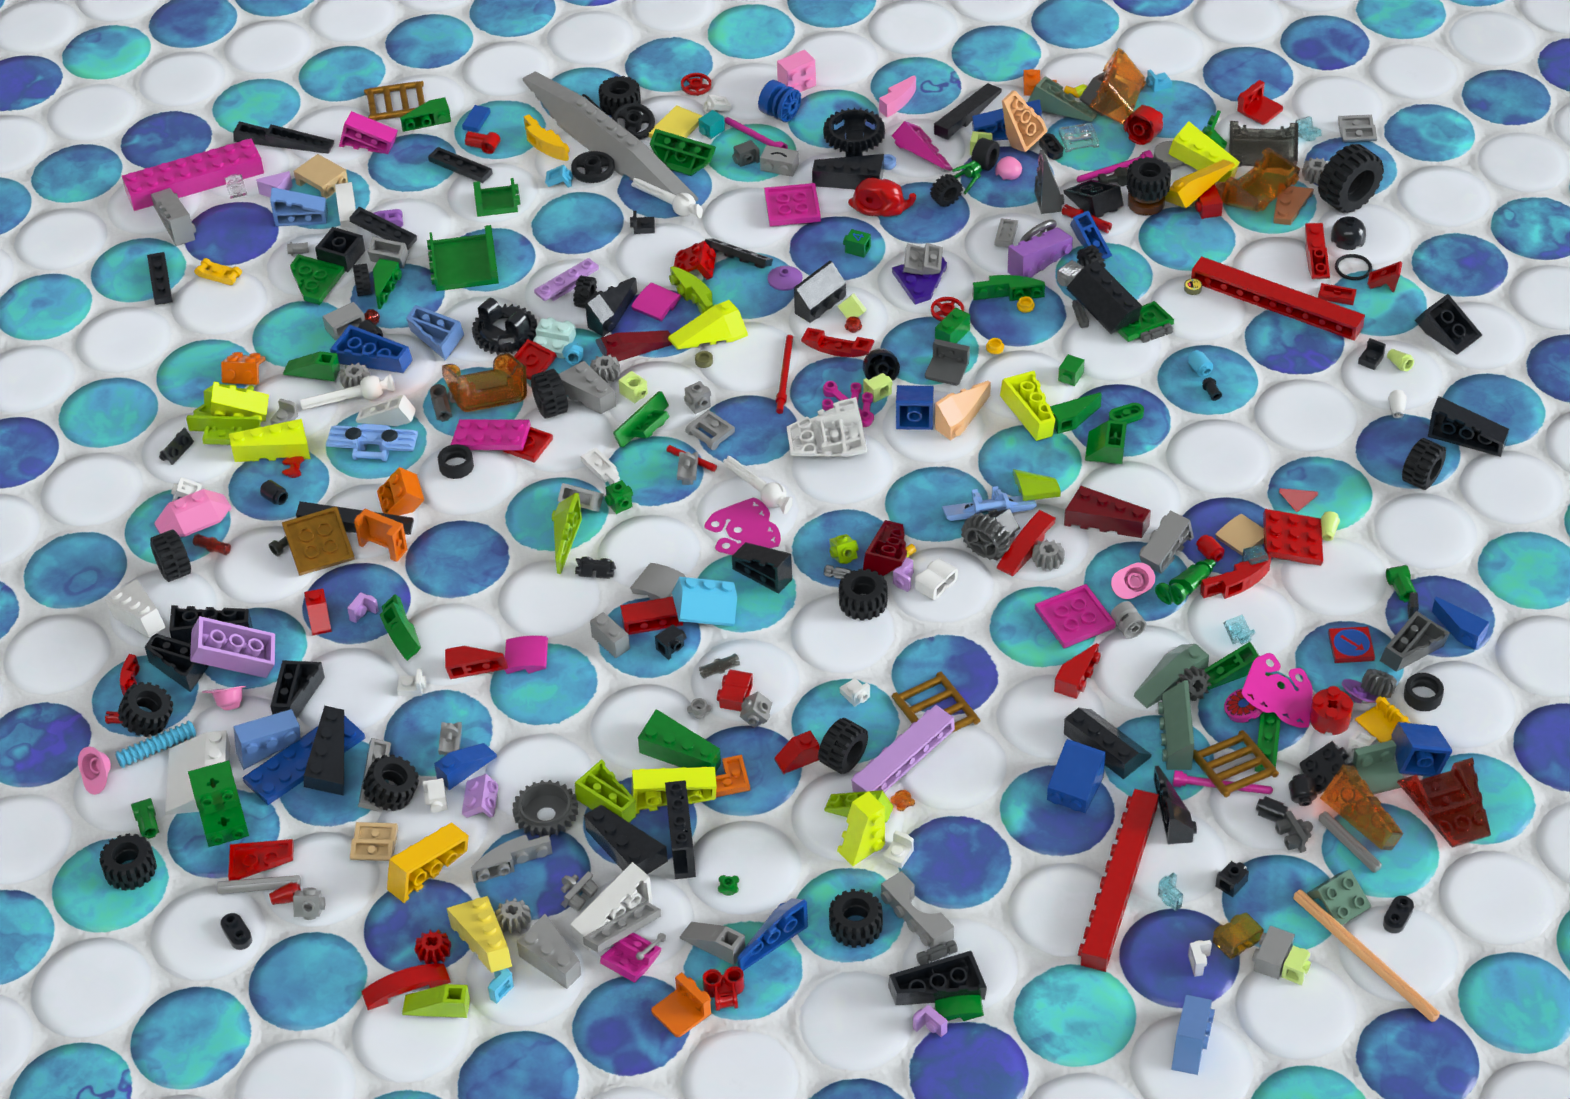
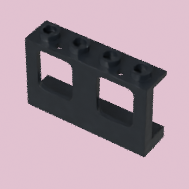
[665,780,696,879]

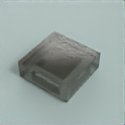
[1407,592,1419,619]

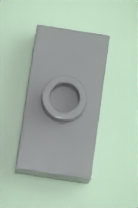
[994,218,1018,247]

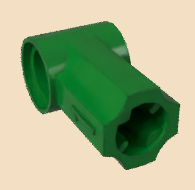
[1386,565,1417,603]
[131,798,159,839]

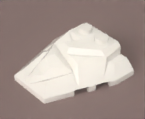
[787,397,867,457]

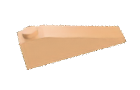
[1002,90,1048,153]
[935,381,991,441]

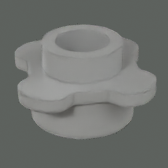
[687,698,711,719]

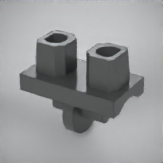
[1275,810,1313,853]

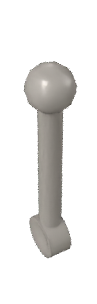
[636,933,666,960]

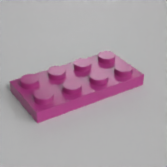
[451,419,531,450]

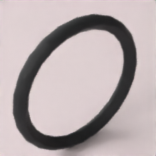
[1335,254,1372,280]

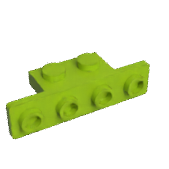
[186,415,261,445]

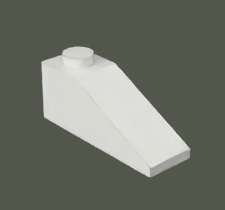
[356,394,416,426]

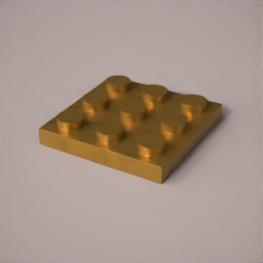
[282,506,355,576]

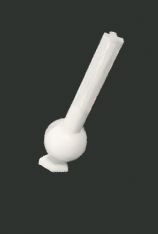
[631,178,703,219]
[300,374,395,410]
[723,456,793,514]

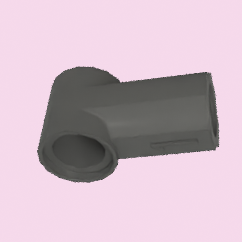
[430,384,452,422]

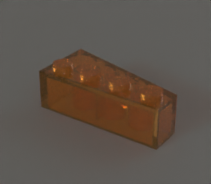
[1320,765,1404,850]

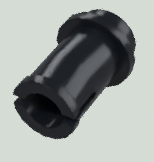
[1202,377,1222,401]

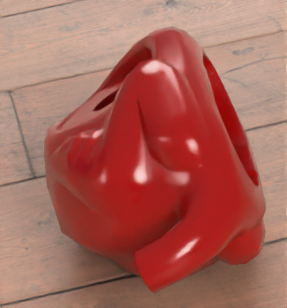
[848,178,916,217]

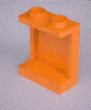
[354,509,408,562]

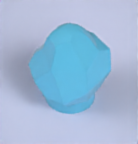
[562,342,584,365]

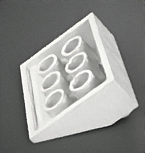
[165,730,230,815]

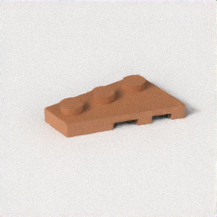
[1273,185,1314,225]

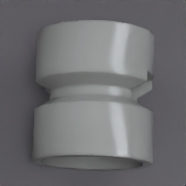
[1111,601,1146,639]

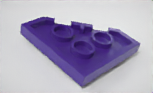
[892,257,947,305]

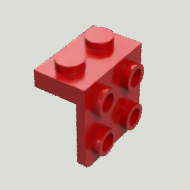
[1237,80,1283,125]
[674,241,716,280]

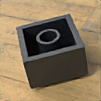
[315,227,365,272]

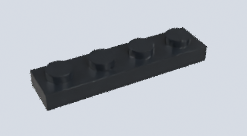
[428,147,493,183]
[349,207,417,250]
[705,238,773,268]
[147,252,173,305]

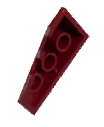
[596,330,673,362]
[863,520,907,576]

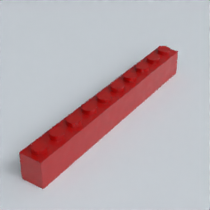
[1191,256,1365,341]
[1078,789,1159,972]

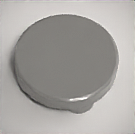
[1154,141,1185,170]

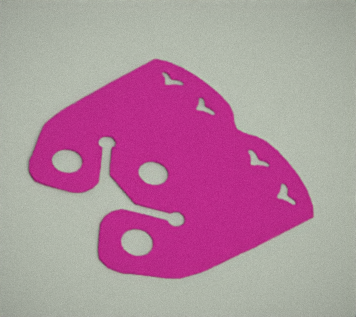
[704,497,781,555]
[1241,653,1313,728]

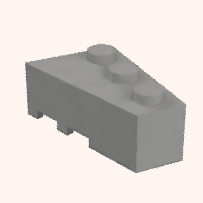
[559,361,616,414]
[1139,510,1194,574]

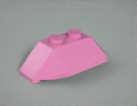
[154,489,232,537]

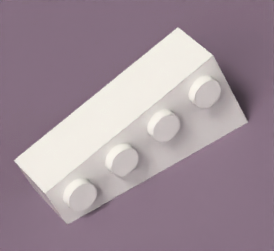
[105,579,166,638]
[571,862,652,951]

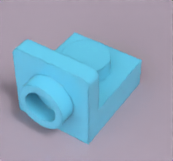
[1146,69,1172,92]
[545,165,573,188]
[488,968,514,1004]

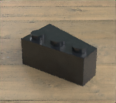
[732,542,792,594]

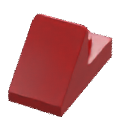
[1367,261,1402,292]

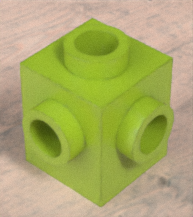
[829,534,859,564]

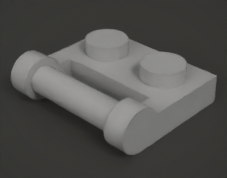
[685,410,735,450]

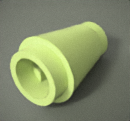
[1387,349,1414,371]
[1321,511,1340,541]

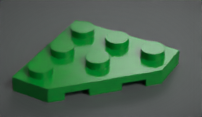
[290,254,345,305]

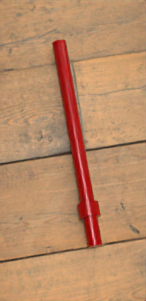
[776,335,793,414]

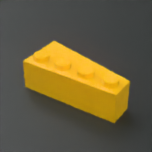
[387,822,469,903]

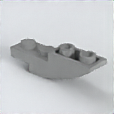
[471,835,553,883]

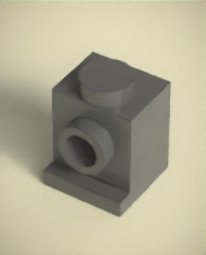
[732,140,760,167]

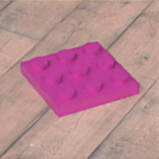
[764,183,821,226]
[1035,584,1116,648]

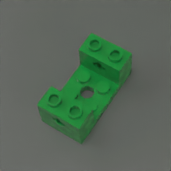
[188,760,249,847]

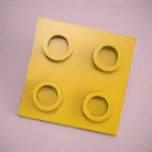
[1355,696,1410,743]

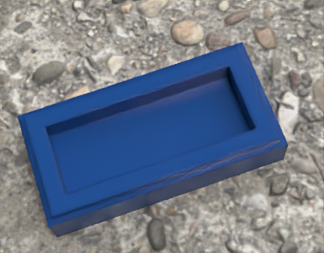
[462,105,491,133]

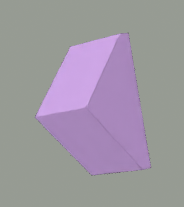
[256,171,292,197]

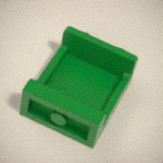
[473,178,521,217]

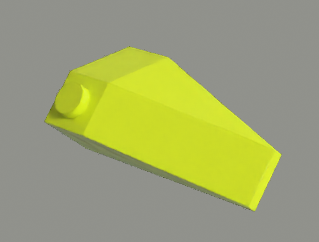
[668,300,748,350]

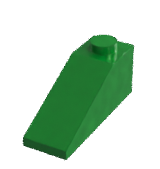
[1204,642,1260,690]

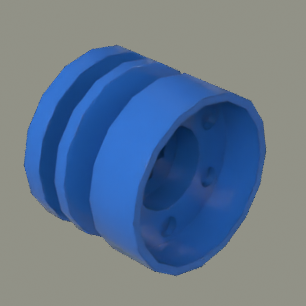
[758,80,801,122]

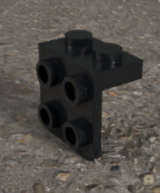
[1300,741,1360,794]

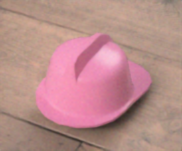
[1111,562,1155,599]
[202,686,246,710]
[78,746,111,795]

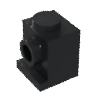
[655,624,687,660]
[1215,861,1249,897]

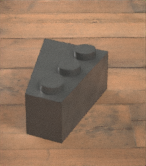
[1380,611,1450,672]

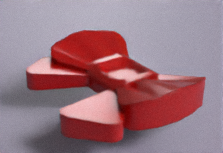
[282,456,304,478]

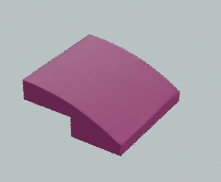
[631,283,681,322]
[504,635,548,674]
[600,933,661,983]

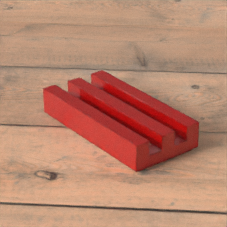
[1318,283,1357,306]

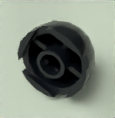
[1331,216,1366,250]
[863,349,900,381]

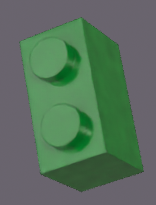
[935,307,970,343]

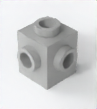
[684,381,711,414]
[740,692,773,728]
[293,888,325,920]

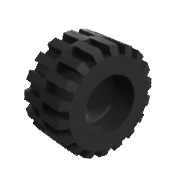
[599,76,641,117]
[1126,157,1171,201]
[531,369,568,419]
[1402,438,1446,490]
[150,529,191,582]
[839,569,888,621]
[118,682,173,737]
[818,718,868,774]
[362,754,419,811]
[99,833,157,891]
[829,889,883,948]

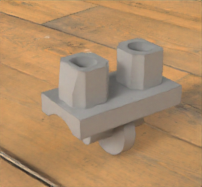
[677,452,698,485]
[438,722,462,756]
[561,871,599,911]

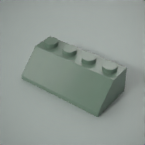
[1158,680,1194,770]

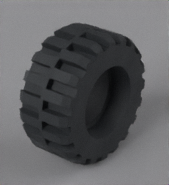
[1318,144,1384,213]

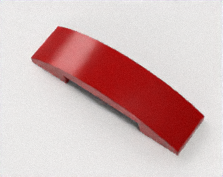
[801,328,874,357]
[361,963,451,1010]

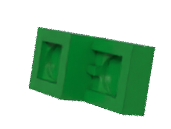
[935,995,984,1021]

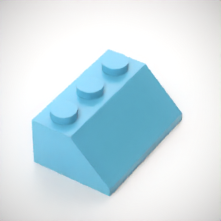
[672,577,737,626]

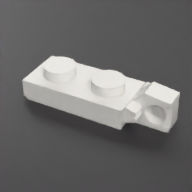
[580,448,620,485]

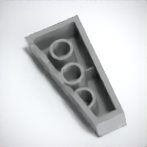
[151,188,196,246]

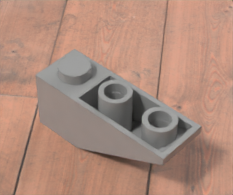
[680,922,745,965]

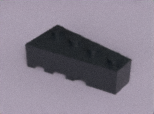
[812,154,884,190]
[1428,396,1509,457]
[169,605,253,644]
[304,705,344,796]
[584,805,668,874]
[888,951,987,1005]

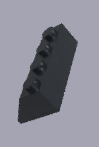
[1067,261,1142,334]
[1064,707,1152,780]

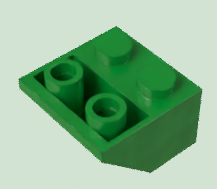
[1085,420,1127,464]

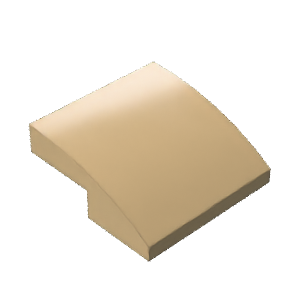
[1215,514,1264,558]
[350,822,398,861]

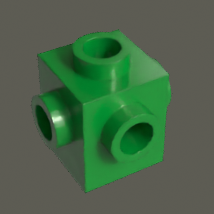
[605,480,633,514]

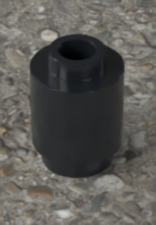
[358,320,383,337]
[260,480,288,505]
[1256,796,1288,822]

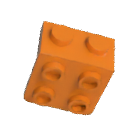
[221,352,266,385]
[651,972,711,1037]

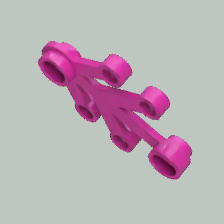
[822,381,874,427]

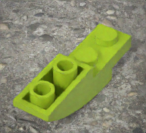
[669,266,713,314]

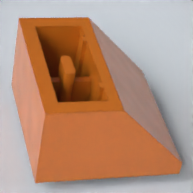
[377,467,424,516]

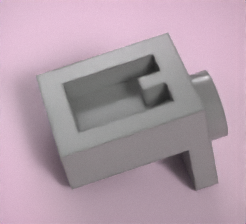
[270,399,298,425]

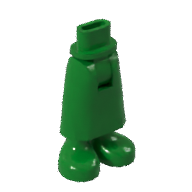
[1155,559,1216,605]

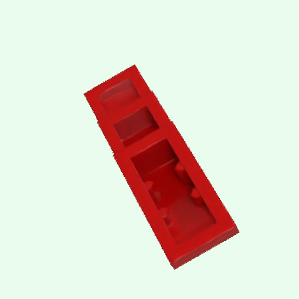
[997,510,1056,576]

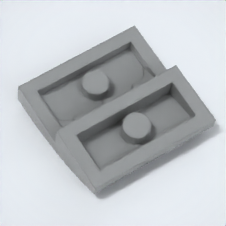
[1338,115,1377,142]
[903,243,943,275]
[630,563,685,600]

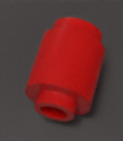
[1196,535,1224,562]

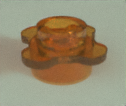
[890,790,915,811]

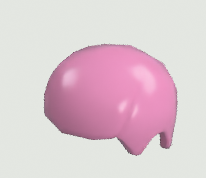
[995,156,1022,180]

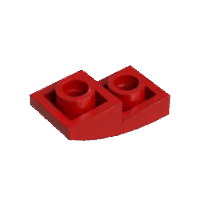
[120,654,140,696]

